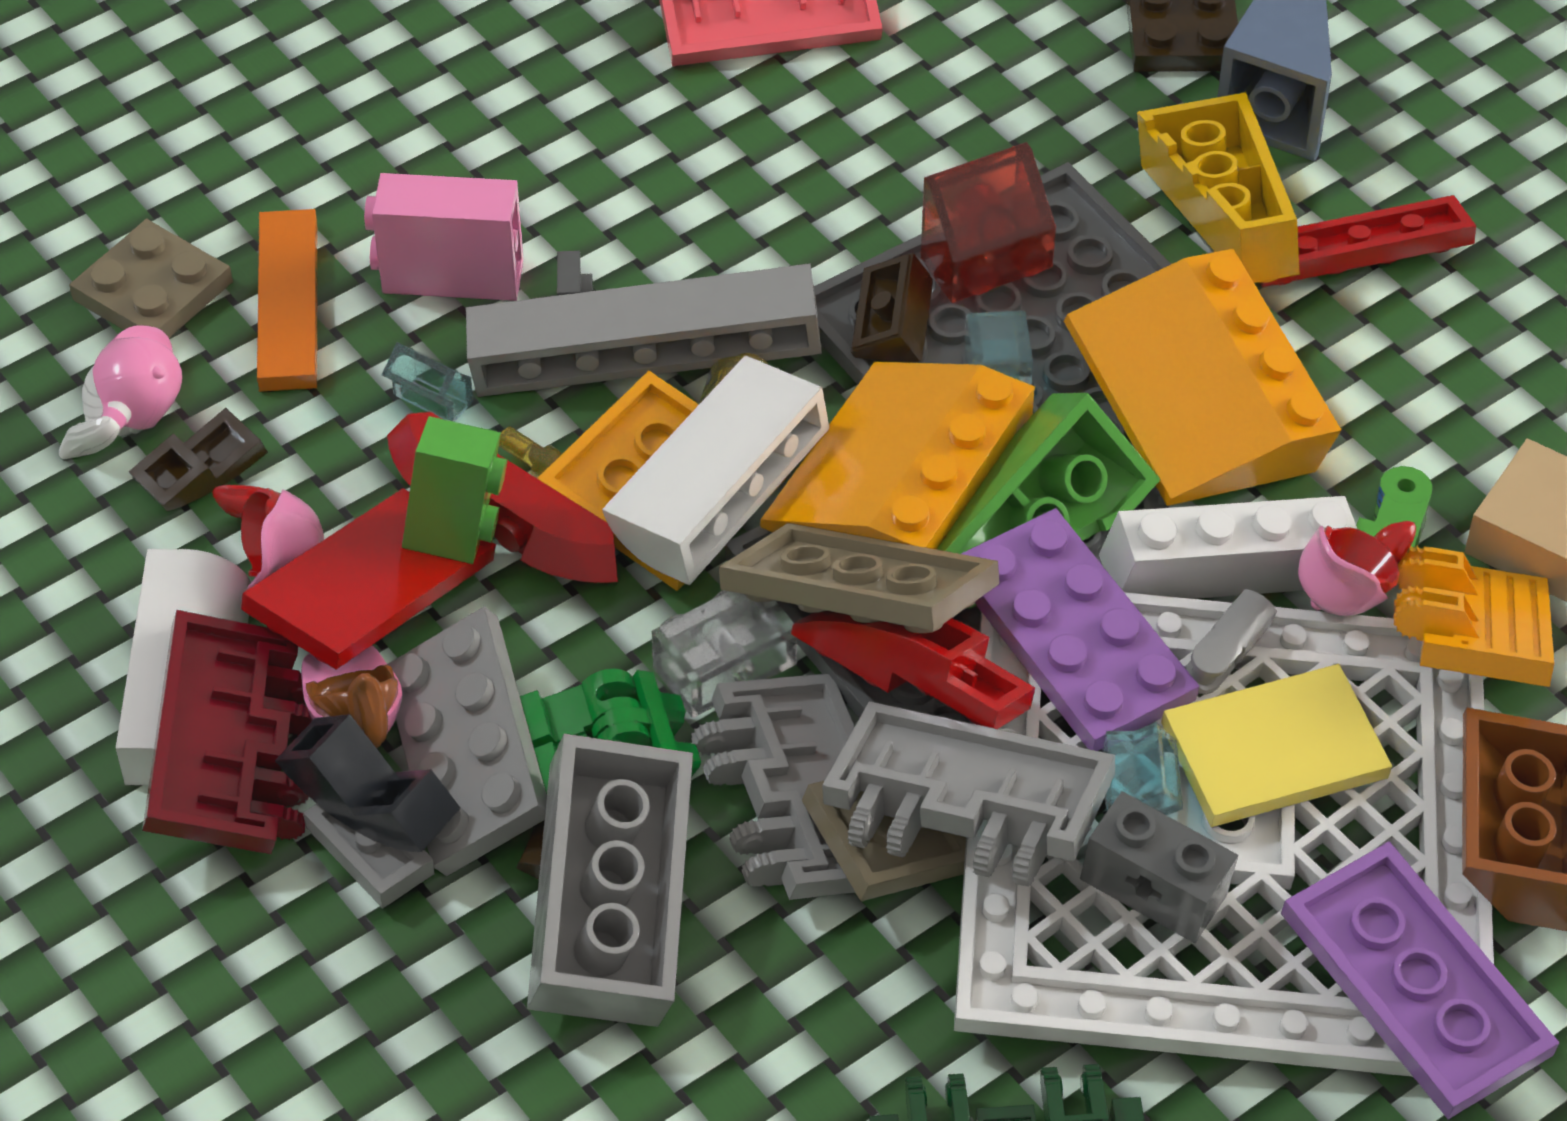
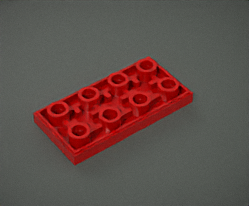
[241,488,496,670]

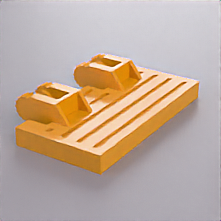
[1393,545,1554,687]

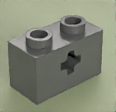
[1080,791,1239,944]

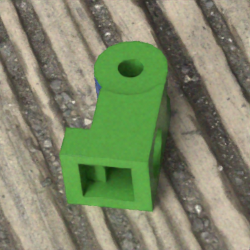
[1356,466,1432,547]

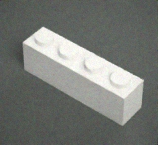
[1099,496,1357,599]

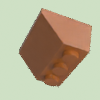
[1462,707,1567,931]

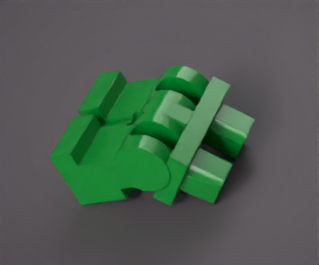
[520,669,701,795]

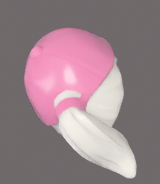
[59,326,182,459]

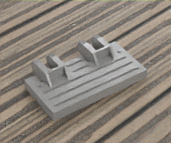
[691,674,855,900]
[822,701,1115,887]

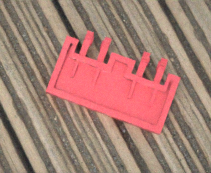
[659,0,883,66]

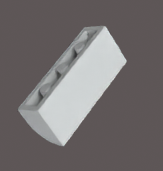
[602,356,830,585]
[116,549,251,785]

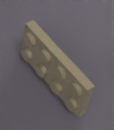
[719,523,999,633]

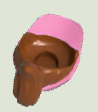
[301,646,402,748]

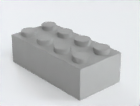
[527,734,693,1027]

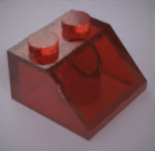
[920,142,1056,303]

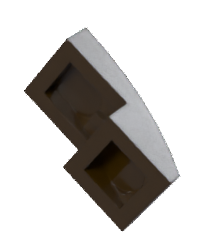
[129,408,268,511]

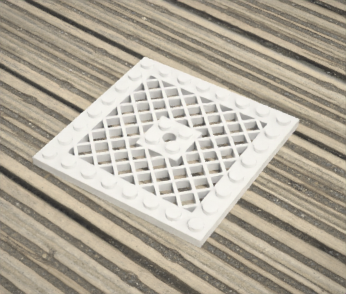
[954,592,1494,1077]

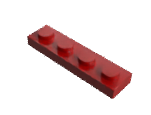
[1259,195,1476,288]

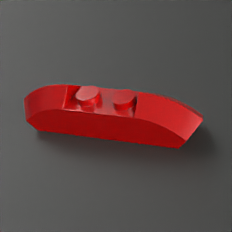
[387,412,618,583]

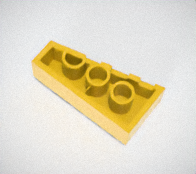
[1137,92,1299,283]

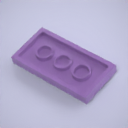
[961,508,1200,751]
[1281,841,1559,1119]

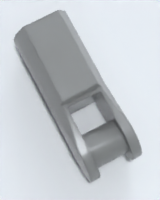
[1186,589,1277,694]

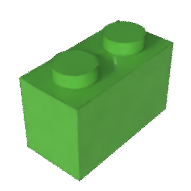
[402,416,507,564]

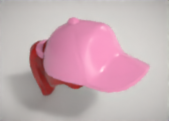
[212,485,324,589]
[1298,521,1416,616]

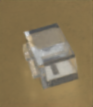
[651,590,797,718]

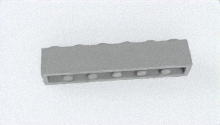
[466,263,822,397]

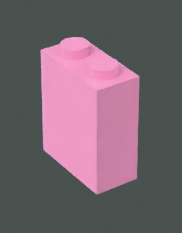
[364,173,524,301]

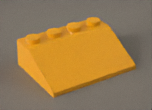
[1063,249,1341,506]
[760,362,1035,550]

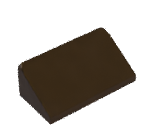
[851,253,933,363]

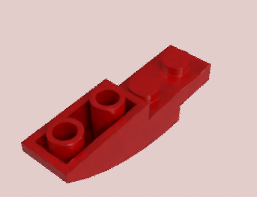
[791,611,1035,729]

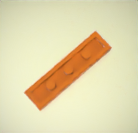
[257,209,317,392]

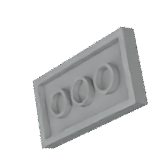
[388,607,547,876]

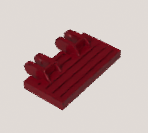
[142,610,313,854]

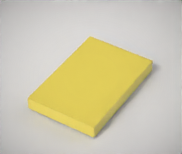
[1161,664,1392,827]

